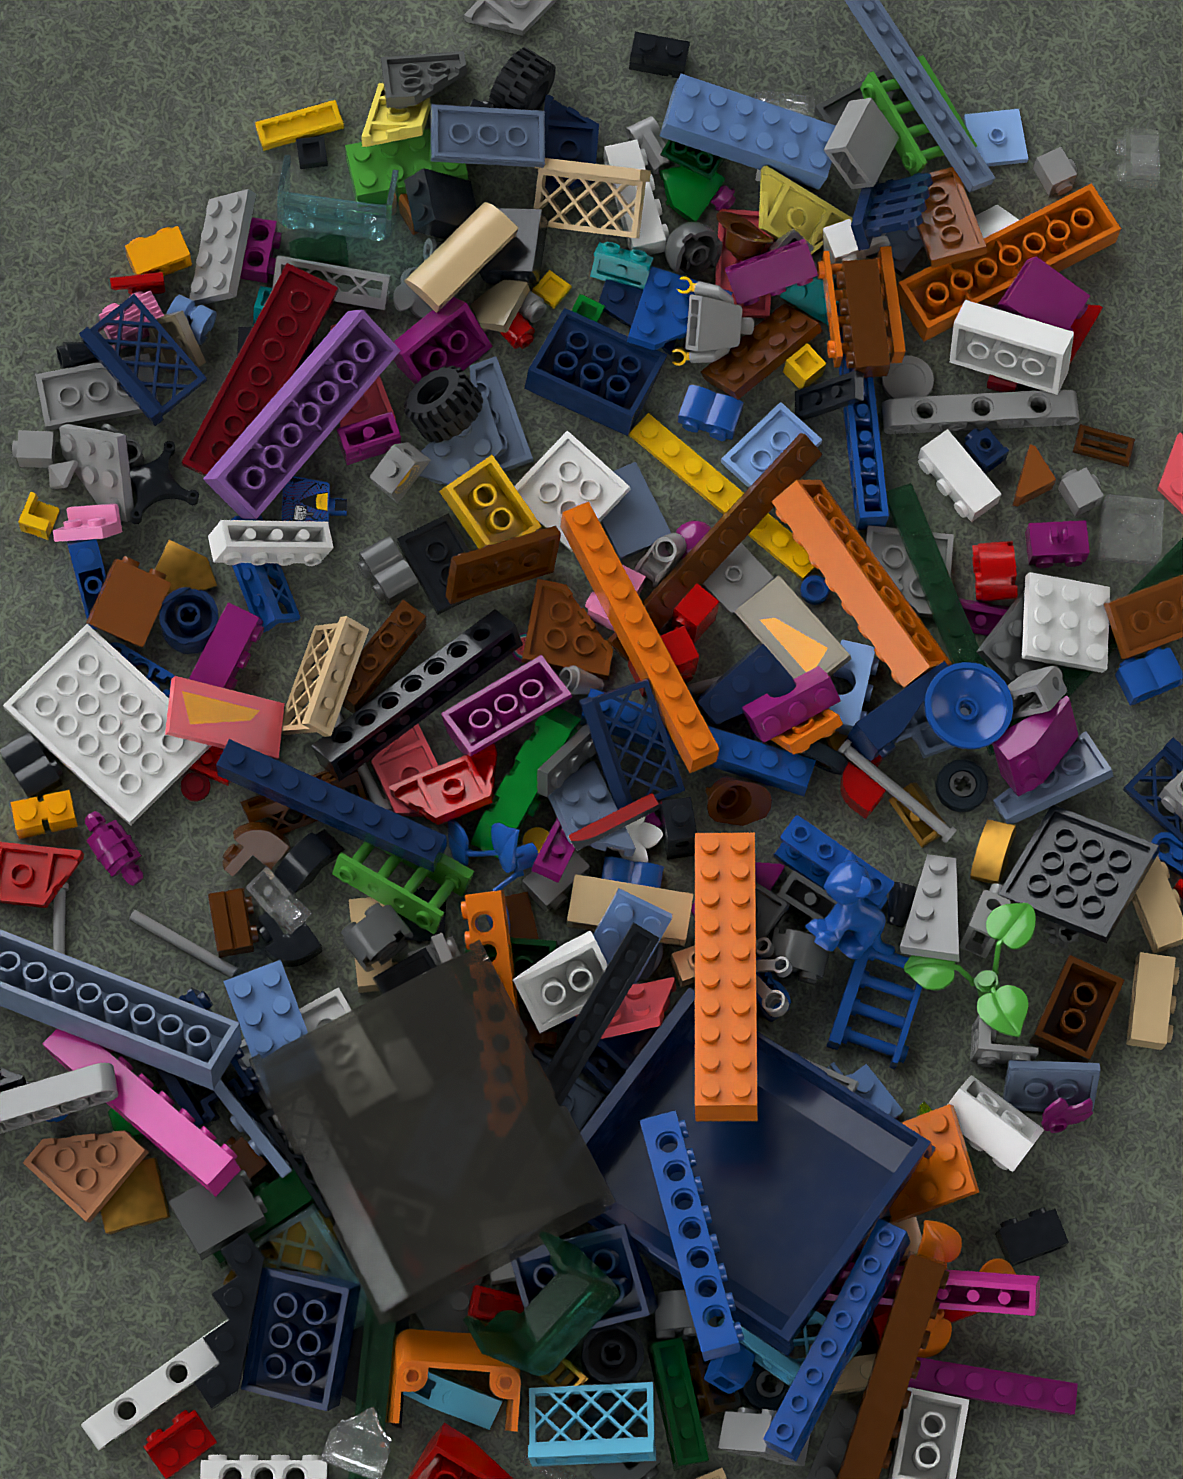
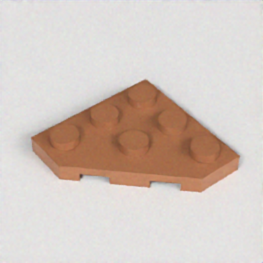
[23,1130,149,1223]

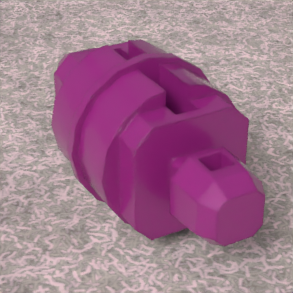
[84,811,144,886]

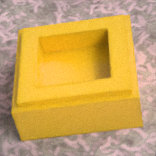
[532,270,572,309]

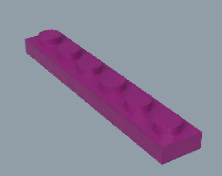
[908,1357,1078,1415]

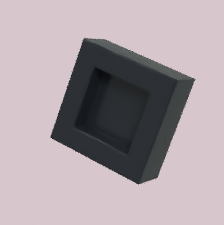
[296,136,328,169]

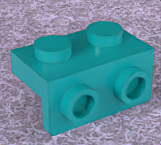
[590,242,654,290]
[780,269,839,325]

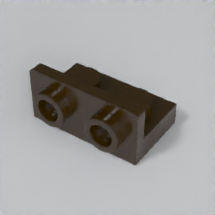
[686,1352,742,1419]

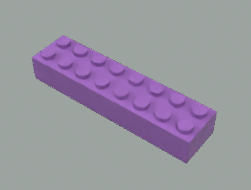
[203,310,401,519]

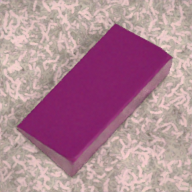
[949,597,1010,636]

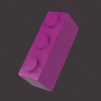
[725,238,818,306]
[189,602,264,691]

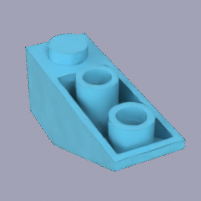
[403,1368,503,1430]

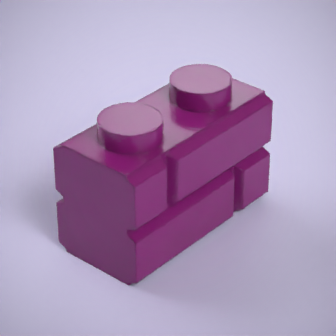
[337,411,401,465]

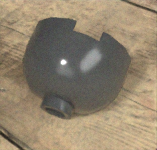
[665,222,723,280]

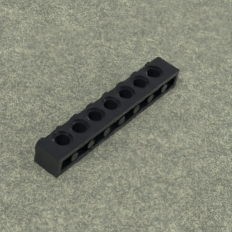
[311,609,523,782]

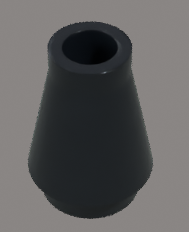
[56,342,96,369]
[886,882,917,928]

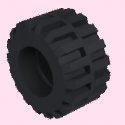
[489,47,556,110]
[404,366,483,443]

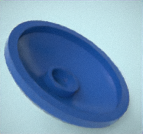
[924,662,1013,749]

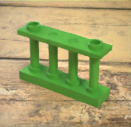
[860,55,977,176]
[332,841,475,934]

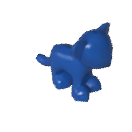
[805,852,895,959]

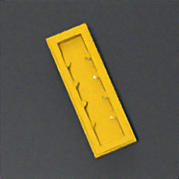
[255,100,344,151]

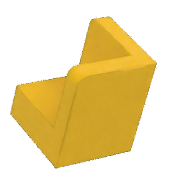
[783,343,827,389]
[18,492,60,540]

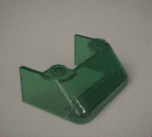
[463,1231,619,1376]

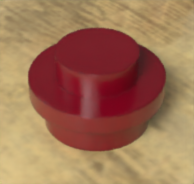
[180,772,210,802]

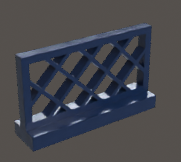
[79,294,207,426]
[579,679,685,810]
[1123,737,1183,843]

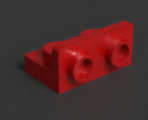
[143,1410,218,1479]

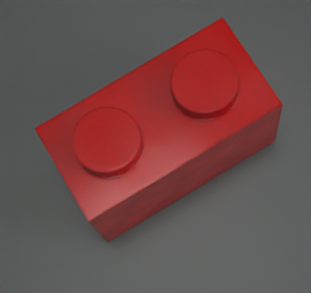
[671,584,720,644]

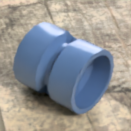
[166,294,217,345]

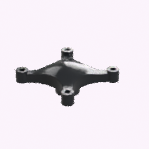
[129,441,199,524]

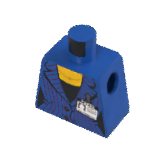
[282,476,347,525]

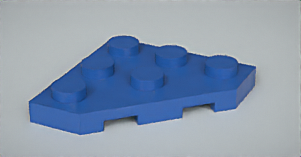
[627,266,733,350]

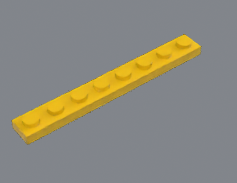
[629,413,815,581]

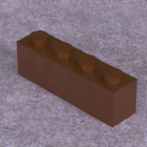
[836,259,890,378]

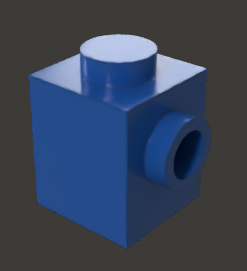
[704,1342,756,1394]

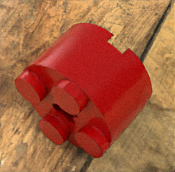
[972,541,1018,601]

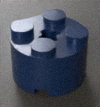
[159,587,219,654]

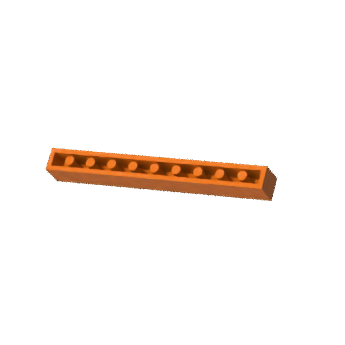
[560,501,720,773]

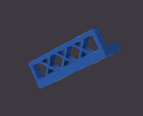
[231,515,301,632]

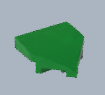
[659,166,725,222]

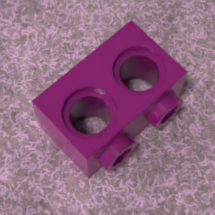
[240,217,282,283]

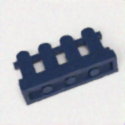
[851,173,933,251]

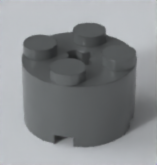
[341,903,413,972]
[766,928,830,985]
[655,1290,717,1341]

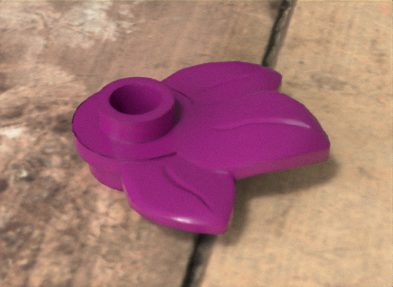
[1041,1098,1093,1133]

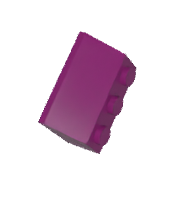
[393,297,493,385]

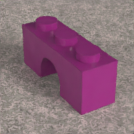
[742,666,841,743]

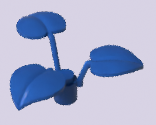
[447,819,539,933]

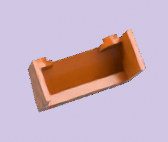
[388,1329,521,1432]

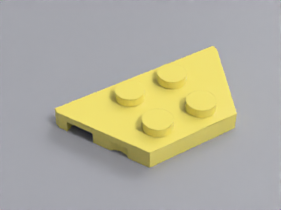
[362,83,431,147]
[759,165,853,254]

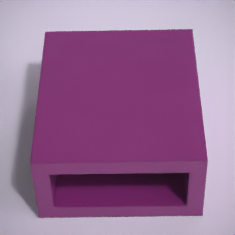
[997,256,1090,331]

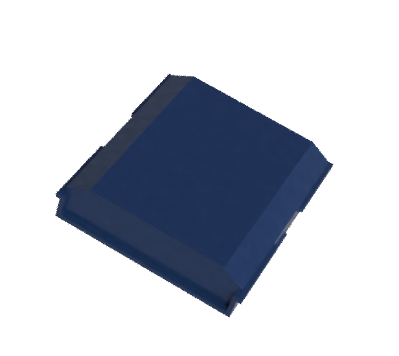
[546,988,936,1357]

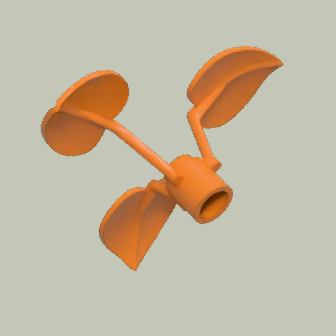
[917,1220,1016,1358]

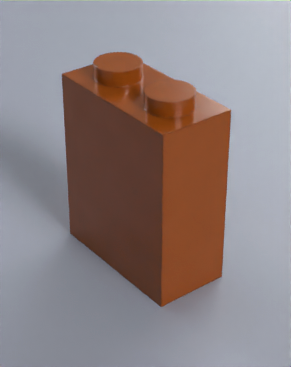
[86,556,171,648]

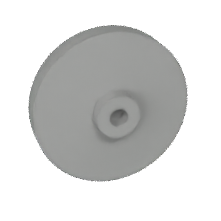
[882,356,934,399]

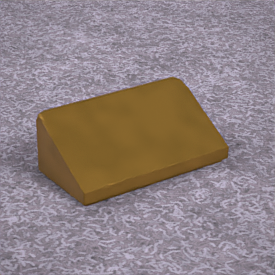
[888,782,946,848]

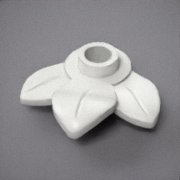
[608,817,663,863]

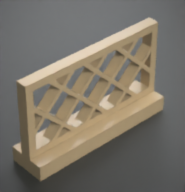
[534,158,651,239]
[281,616,369,737]

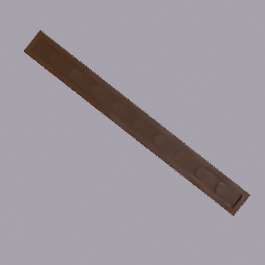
[607,433,823,661]

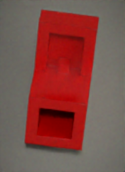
[840,755,886,819]

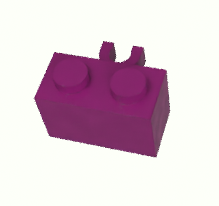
[1025,520,1090,568]

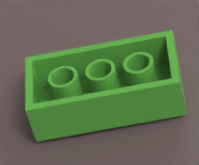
[345,129,468,209]

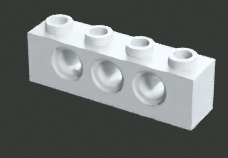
[200,1455,328,1479]

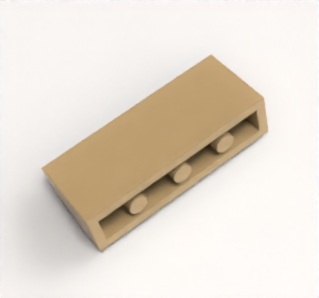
[404,202,519,313]
[567,874,694,947]

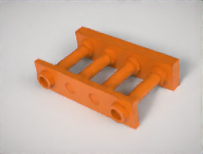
[817,246,906,368]

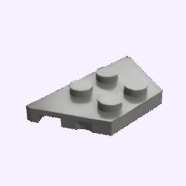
[464,0,557,36]

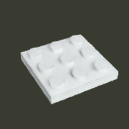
[514,431,631,552]
[1022,572,1110,673]

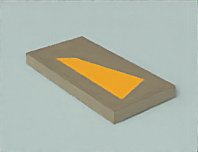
[734,575,852,679]

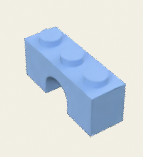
[829,640,879,736]

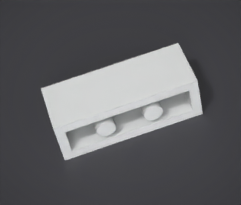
[918,429,1002,522]

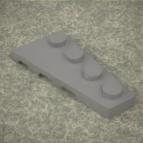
[900,854,960,962]

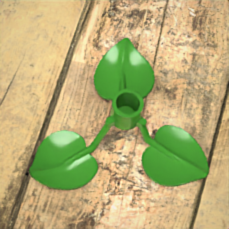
[904,903,1036,1037]

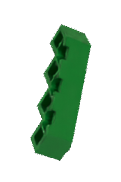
[470,706,581,858]

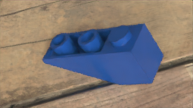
[67,539,106,629]

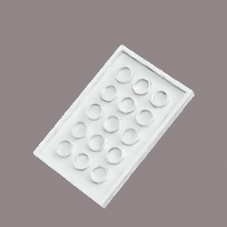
[3,624,211,826]

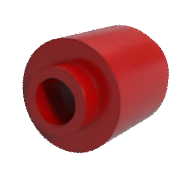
[498,311,535,349]

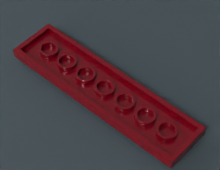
[181,263,339,476]

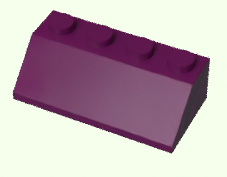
[441,655,572,756]

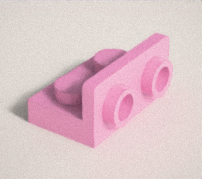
[53,504,122,542]

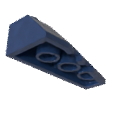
[844,661,948,761]

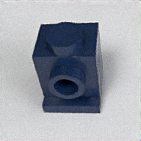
[963,427,1009,475]

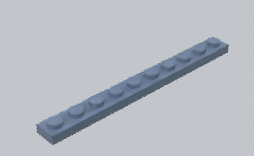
[844,0,995,193]

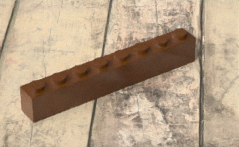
[837,1251,950,1479]

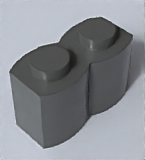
[357,536,419,606]

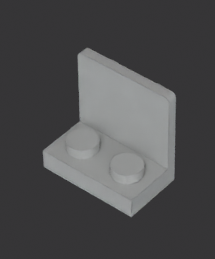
[970,1015,1039,1068]

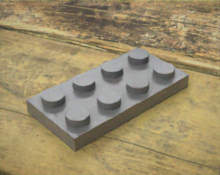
[189,189,256,306]
[35,353,159,431]

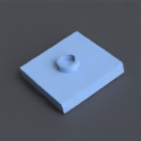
[963,109,1028,167]

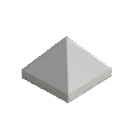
[48,460,78,490]

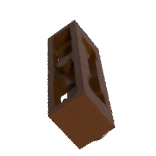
[342,600,426,714]

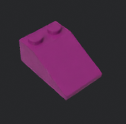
[992,696,1079,797]

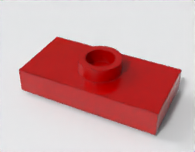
[467,1285,529,1330]

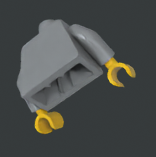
[672,276,754,366]

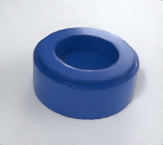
[800,575,830,605]

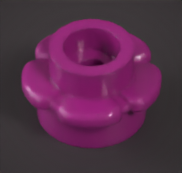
[711,185,736,211]

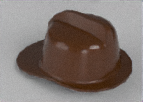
[716,211,773,261]
[705,777,772,826]

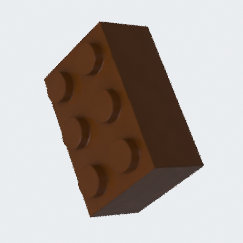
[1029,955,1125,1063]

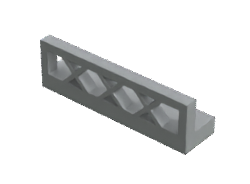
[272,256,390,310]

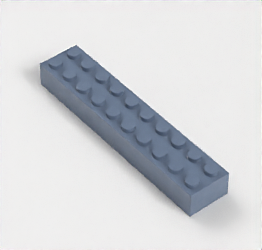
[0,929,242,1090]

